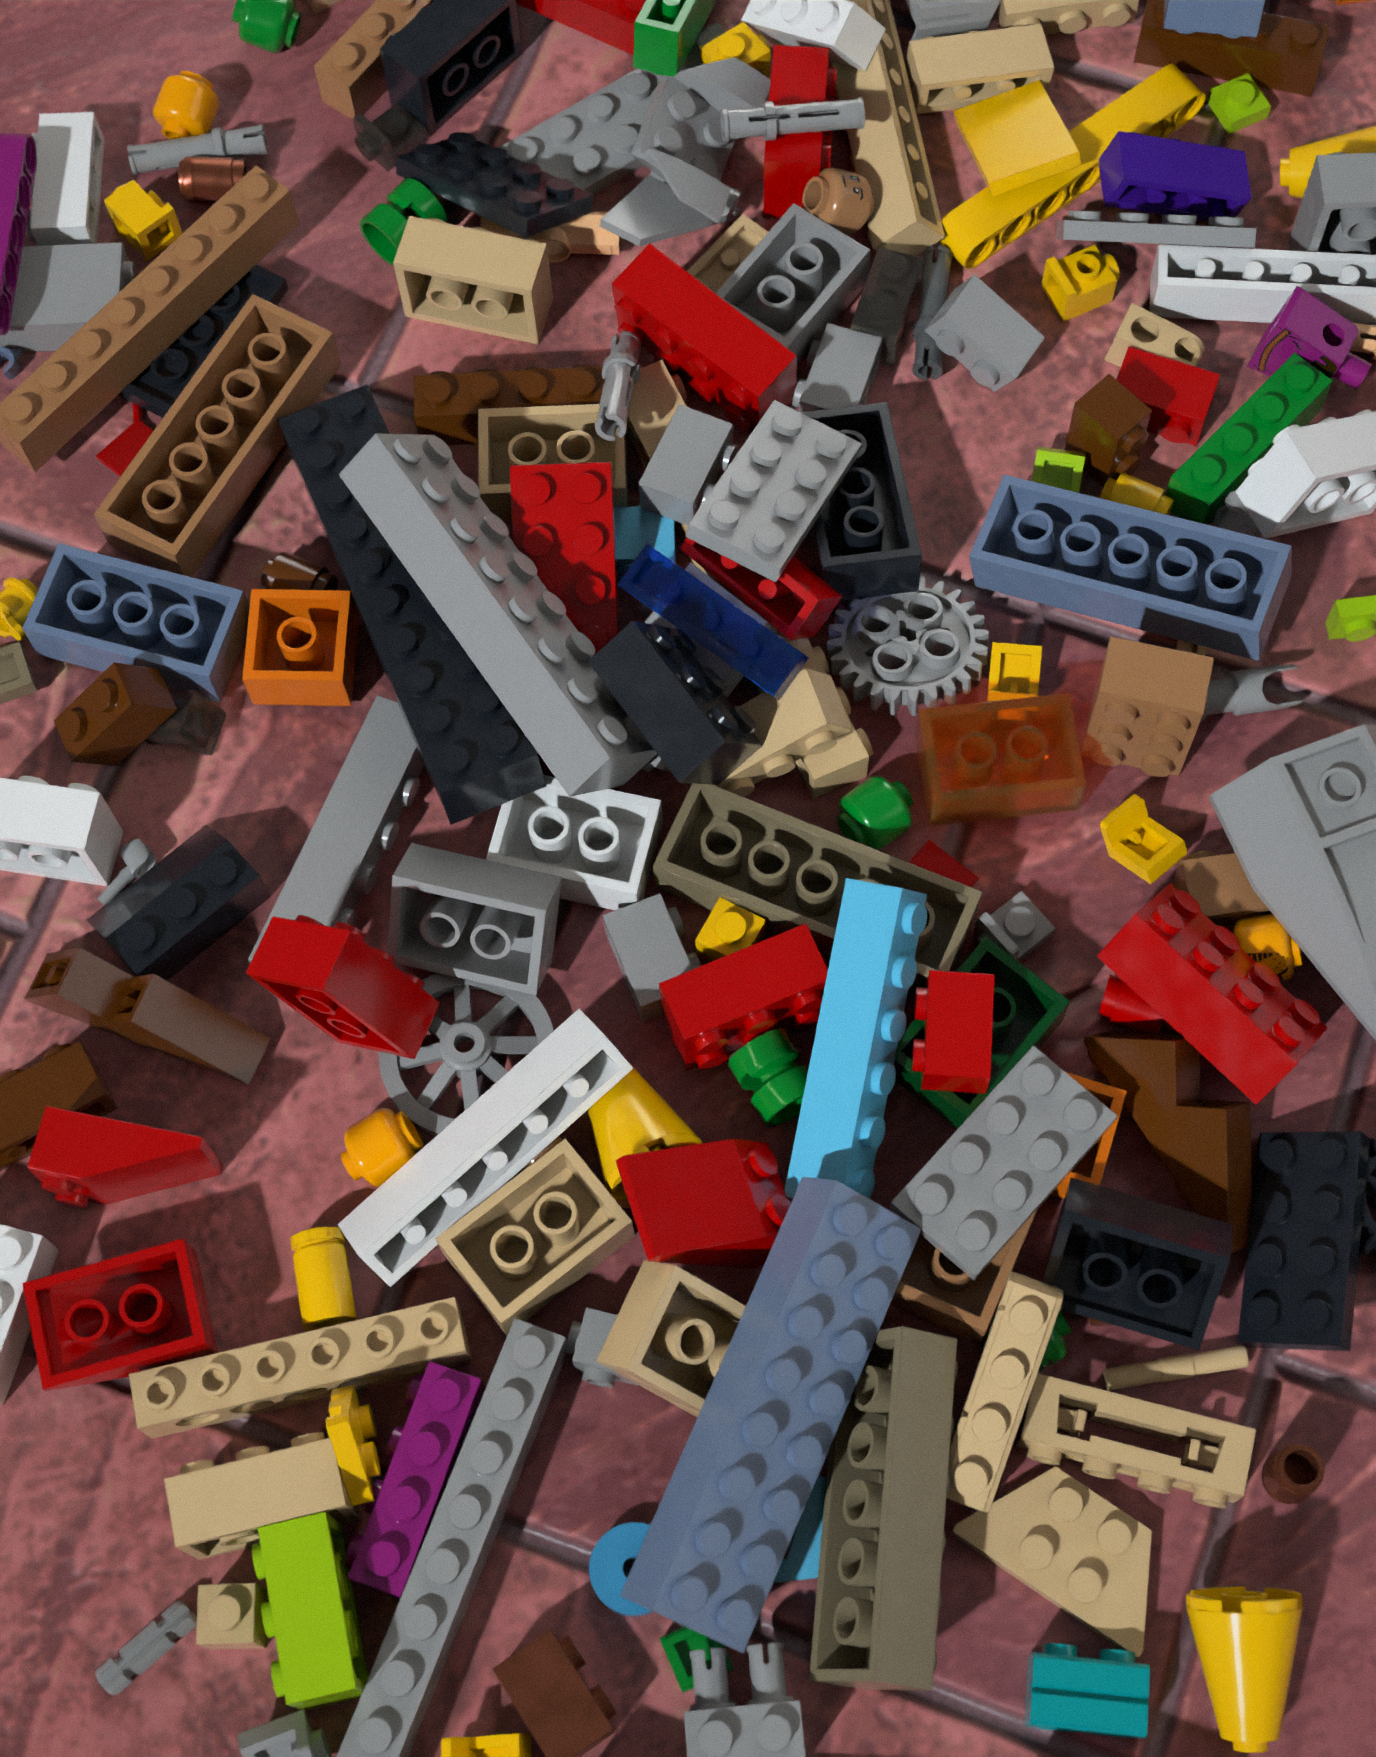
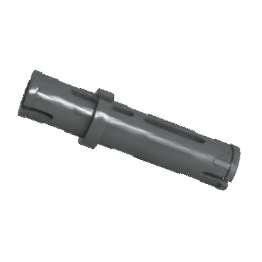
[912,246,953,380]

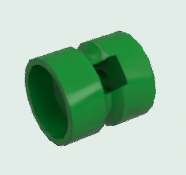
[359,178,447,266]
[728,1028,809,1128]

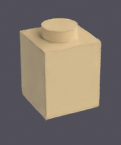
[196,1583,267,1650]

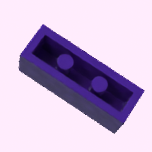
[1098,131,1252,222]

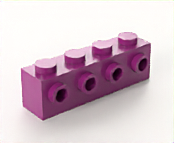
[345,1361,486,1600]

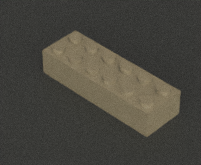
[653,783,983,994]
[809,1326,958,1690]

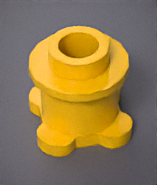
[0,577,39,641]

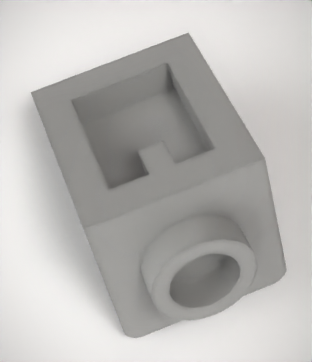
[973,891,1056,962]

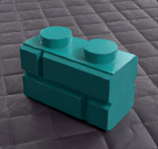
[1024,1643,1150,1739]

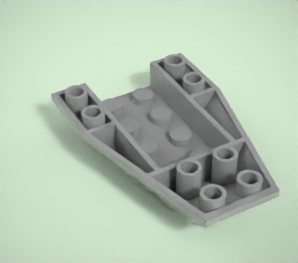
[1209,724,1376,1041]

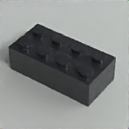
[800,402,922,601]

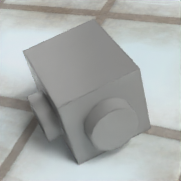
[566,1308,639,1388]

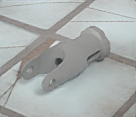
[1200,664,1304,722]

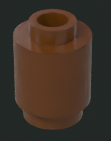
[261,552,338,590]

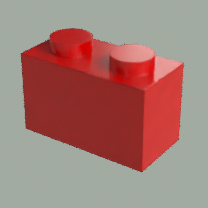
[1116,346,1221,446]
[912,970,995,1094]

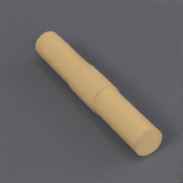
[1103,1345,1249,1391]

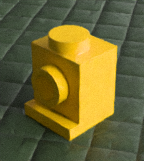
[104,180,183,261]
[1041,245,1119,322]

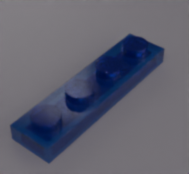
[618,543,809,700]

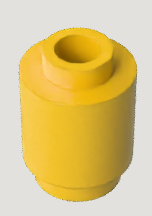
[1099,472,1175,515]

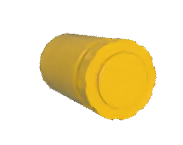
[290,1226,357,1331]

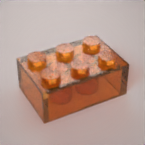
[915,693,1086,826]

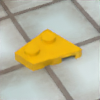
[325,1384,381,1506]

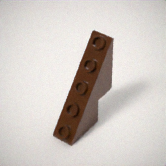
[24,947,271,1085]
[1084,1031,1252,1253]

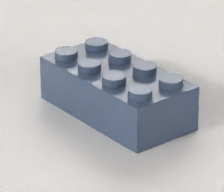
[22,543,250,703]

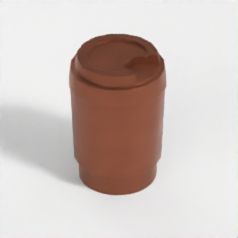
[178,156,248,202]
[1261,1444,1325,1504]

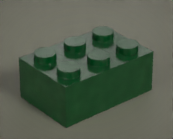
[894,937,1070,1130]

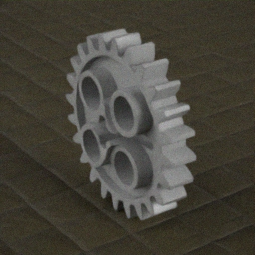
[827,576,989,716]

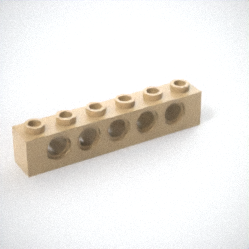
[129,1297,472,1439]

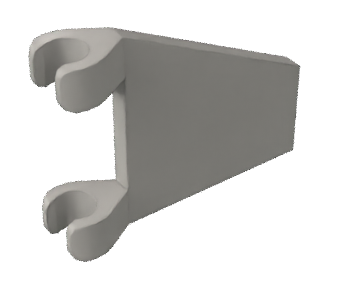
[600,171,743,247]

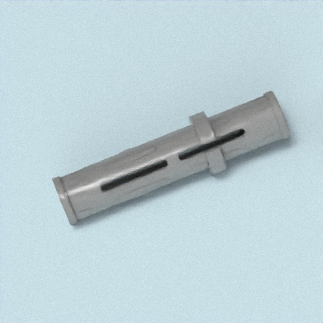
[720,98,865,141]
[127,124,268,175]
[595,331,642,441]

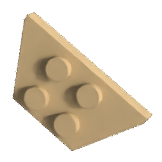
[951,1466,1152,1659]

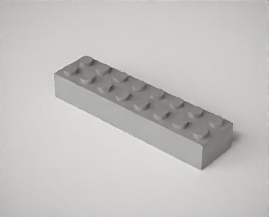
[339,433,657,797]

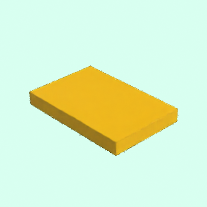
[953,80,1082,196]

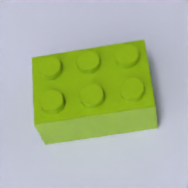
[252,1512,369,1711]

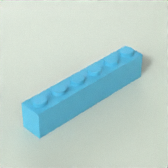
[785,878,927,1199]

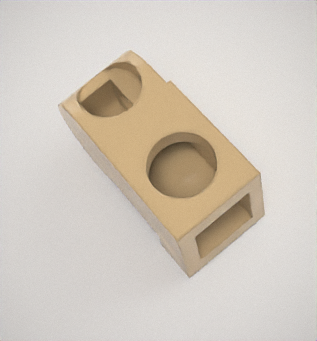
[1104,303,1205,367]

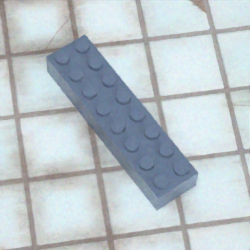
[620,1177,921,1653]

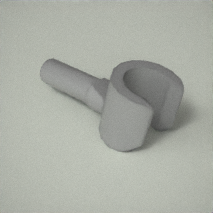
[97,839,156,905]

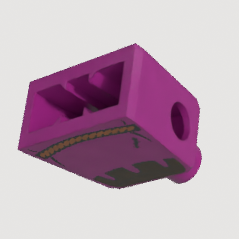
[1247,286,1371,389]

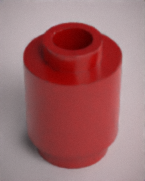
[1098,974,1172,1033]

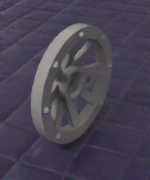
[379,973,554,1137]

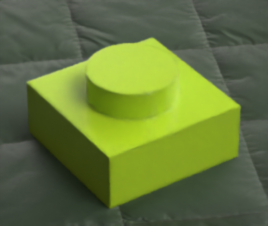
[1206,73,1271,134]
[1032,446,1086,493]
[1325,595,1376,642]

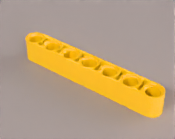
[939,64,1206,270]

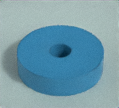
[589,1522,653,1617]

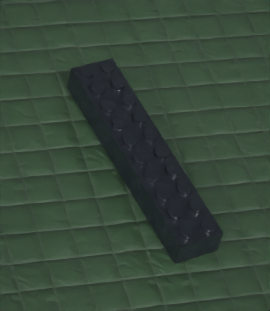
[278,385,546,825]

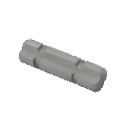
[95,1600,197,1695]

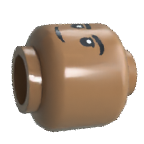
[802,168,874,235]

